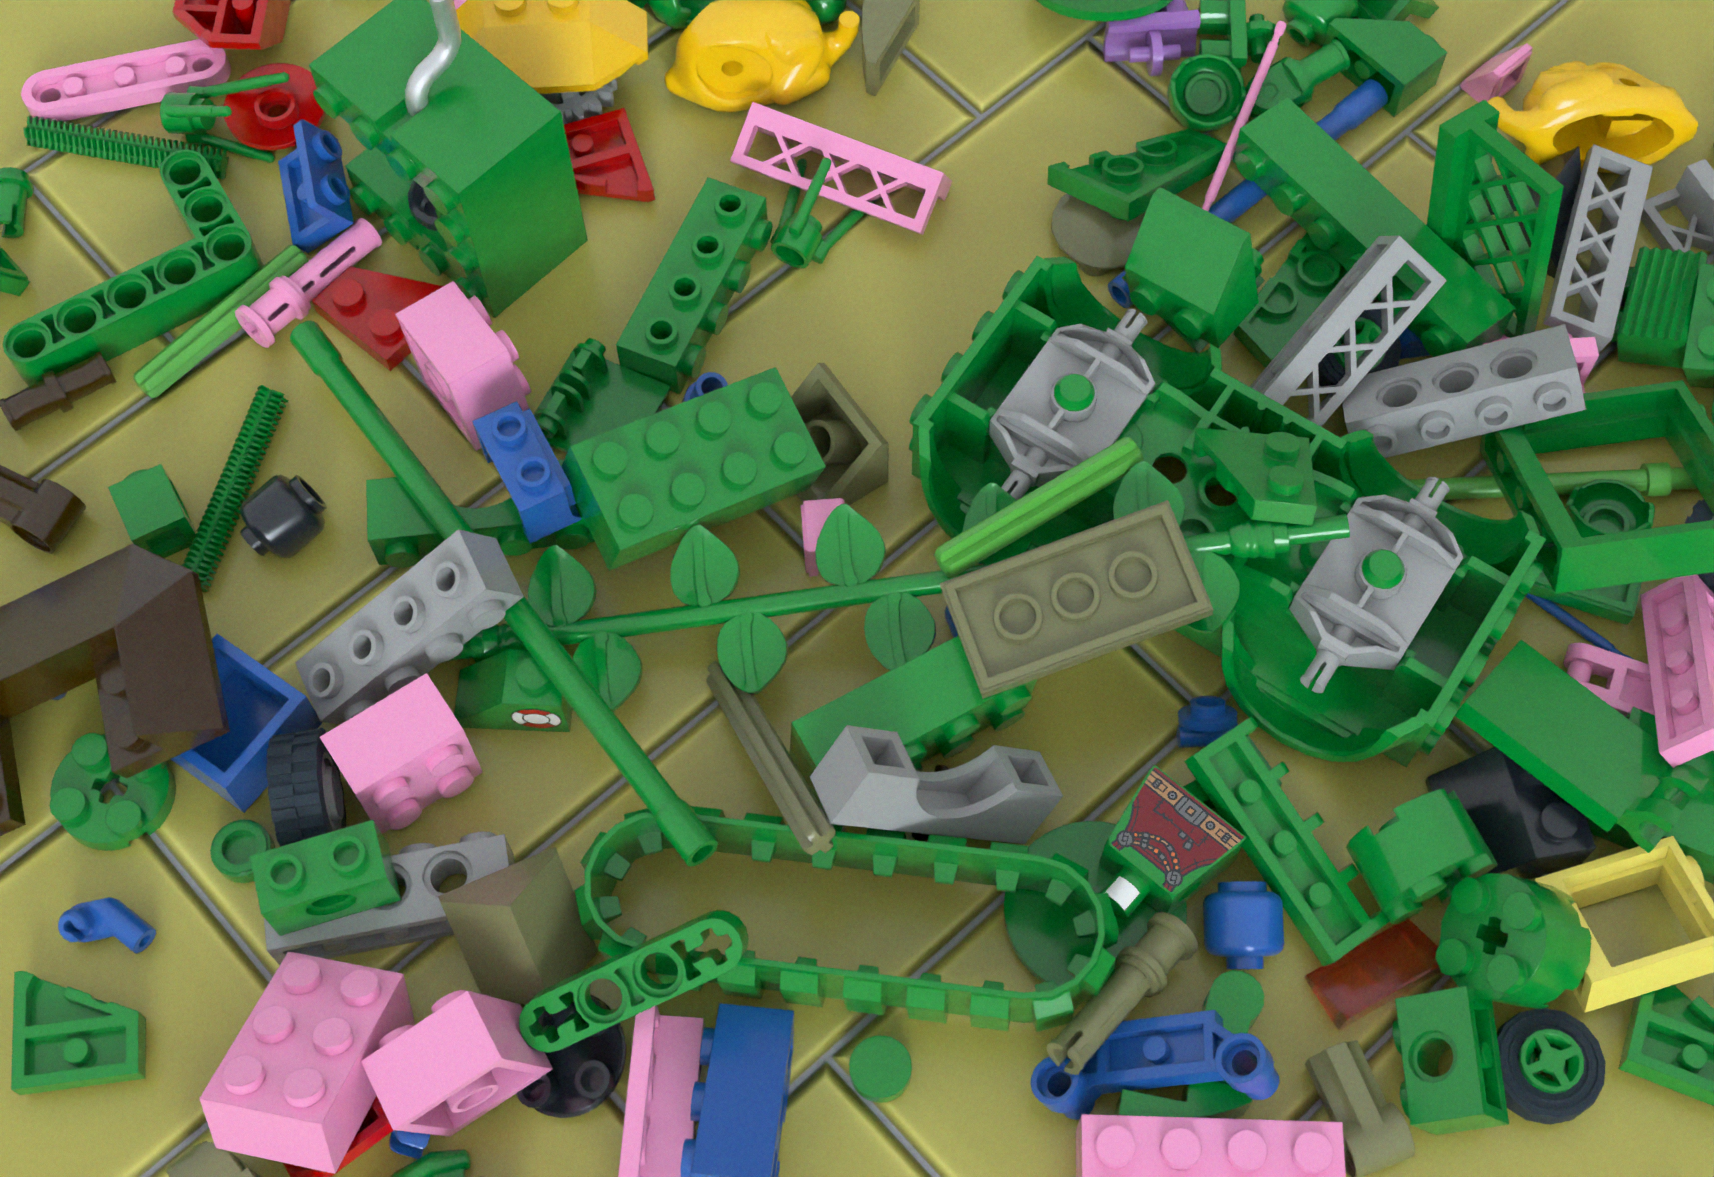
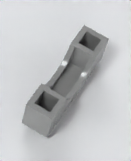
[810,725,1063,844]

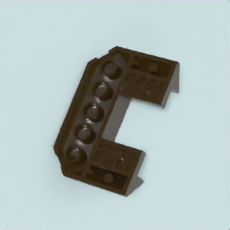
[0,544,230,836]

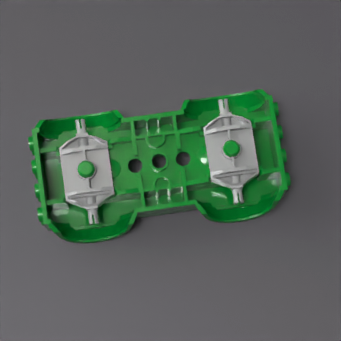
[909,255,1546,768]

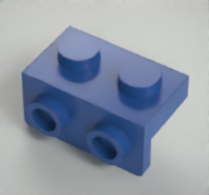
[278,119,354,253]

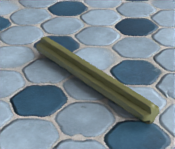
[706,661,836,855]

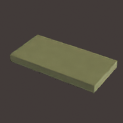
[940,500,1214,699]

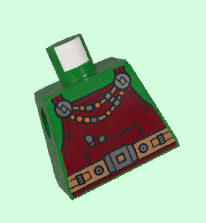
[1099,765,1247,920]

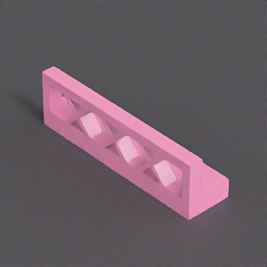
[730,102,952,235]
[1640,575,1714,768]
[618,1005,706,1177]

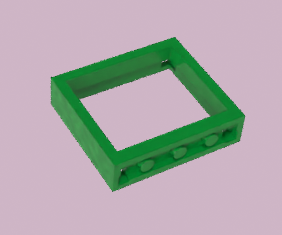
[1480,380,1714,594]

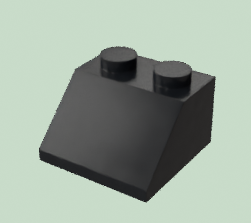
[1425,747,1596,879]

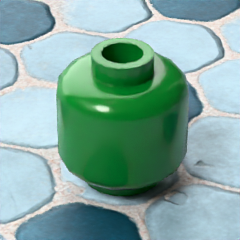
[1282,0,1359,46]

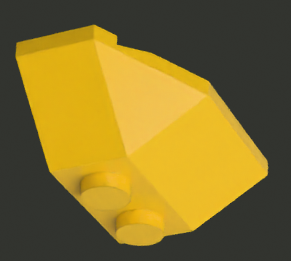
[456,0,649,94]

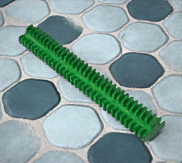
[23,115,229,180]
[182,385,288,592]

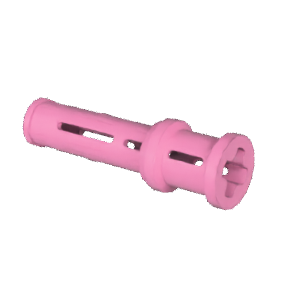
[235,218,382,348]

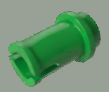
[0,167,34,238]

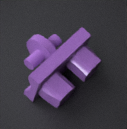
[1103,0,1201,77]

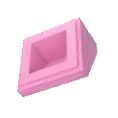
[1460,43,1533,102]
[801,498,845,577]

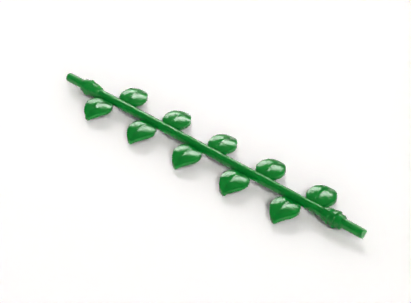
[445,461,1350,712]

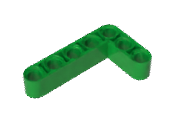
[2,150,264,386]

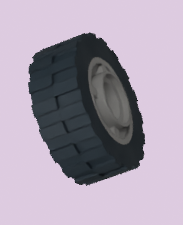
[266,728,346,847]

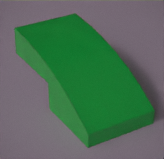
[1115,1081,1253,1119]

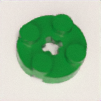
[49,733,176,851]

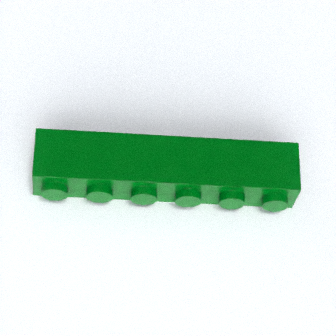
[1233,97,1515,357]

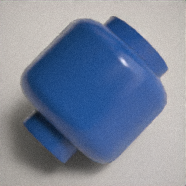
[1203,881,1284,969]

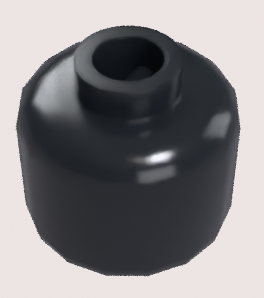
[240,475,327,558]

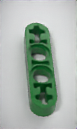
[519,910,749,1053]

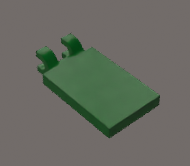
[1455,640,1710,853]

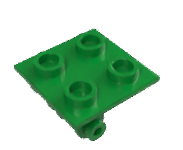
[534,338,671,453]

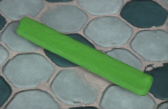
[133,245,309,399]
[934,437,1144,578]

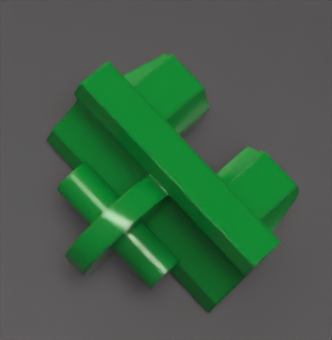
[1197,0,1280,72]

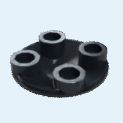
[516,992,626,1118]

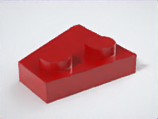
[564,108,655,202]
[312,266,444,371]

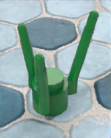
[160,72,290,163]
[770,157,875,269]

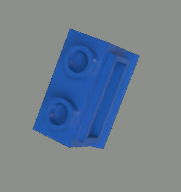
[472,401,582,543]

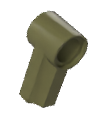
[1305,1040,1415,1177]

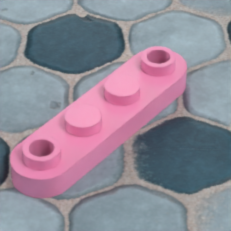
[21,39,231,122]

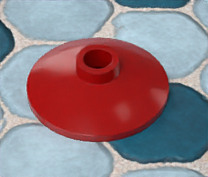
[223,63,326,150]

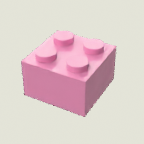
[395,281,531,451]
[320,673,483,834]
[361,990,553,1137]

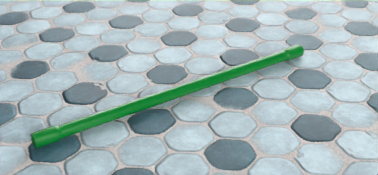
[290,321,718,867]

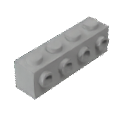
[295,529,524,724]

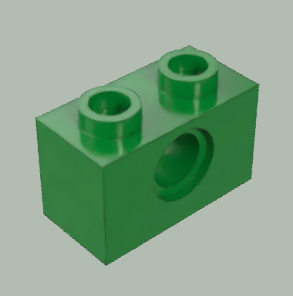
[249,820,401,936]
[1392,986,1509,1135]

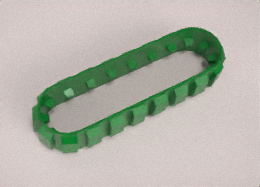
[574,806,1119,1032]

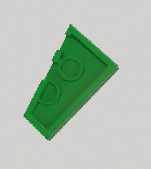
[1233,232,1377,368]

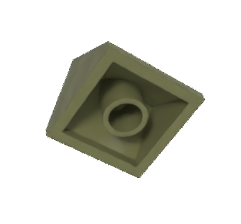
[791,363,889,505]
[438,847,598,1004]

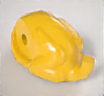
[664,0,859,112]
[1487,61,1698,173]

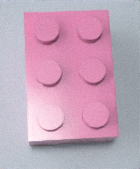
[199,951,415,1174]

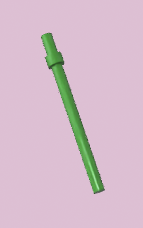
[1408,462,1697,500]

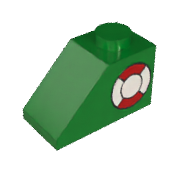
[454,649,573,732]

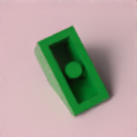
[1323,18,1447,117]

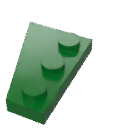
[1047,128,1227,222]

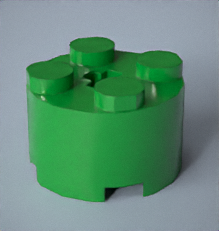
[1346,789,1497,924]
[1435,873,1591,1009]

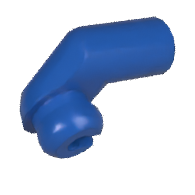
[58,898,156,954]

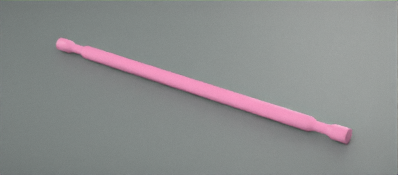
[1202,21,1287,212]

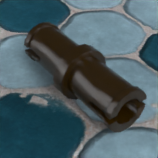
[0,351,117,431]

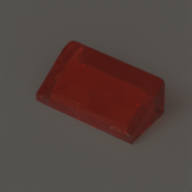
[1304,919,1441,1030]

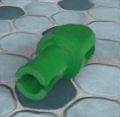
[1245,39,1351,119]

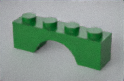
[366,459,595,568]

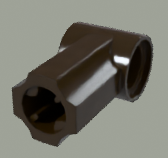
[0,465,86,554]

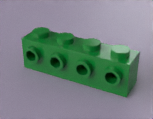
[616,177,773,395]

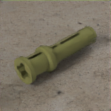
[1047,912,1198,1075]

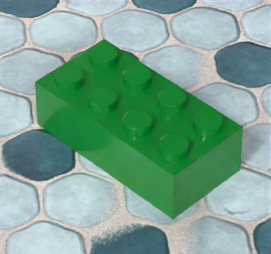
[561,367,826,571]
[789,636,1038,814]

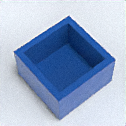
[171,634,322,813]

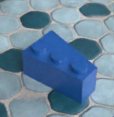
[680,1003,794,1177]

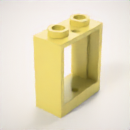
[1534,836,1714,1013]

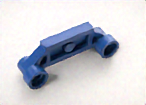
[1031,1010,1279,1120]

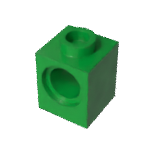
[108,464,196,558]

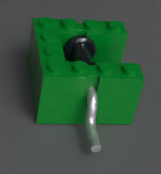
[309,0,588,318]

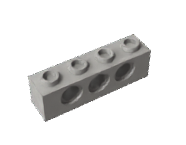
[1338,324,1586,458]
[264,832,515,965]

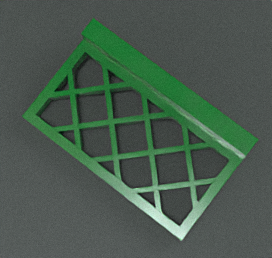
[1427,100,1564,338]

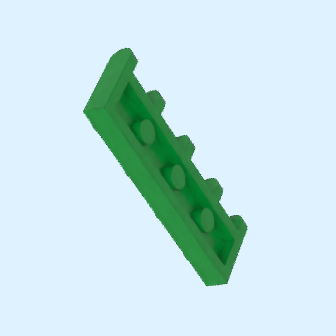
[1184,716,1390,967]

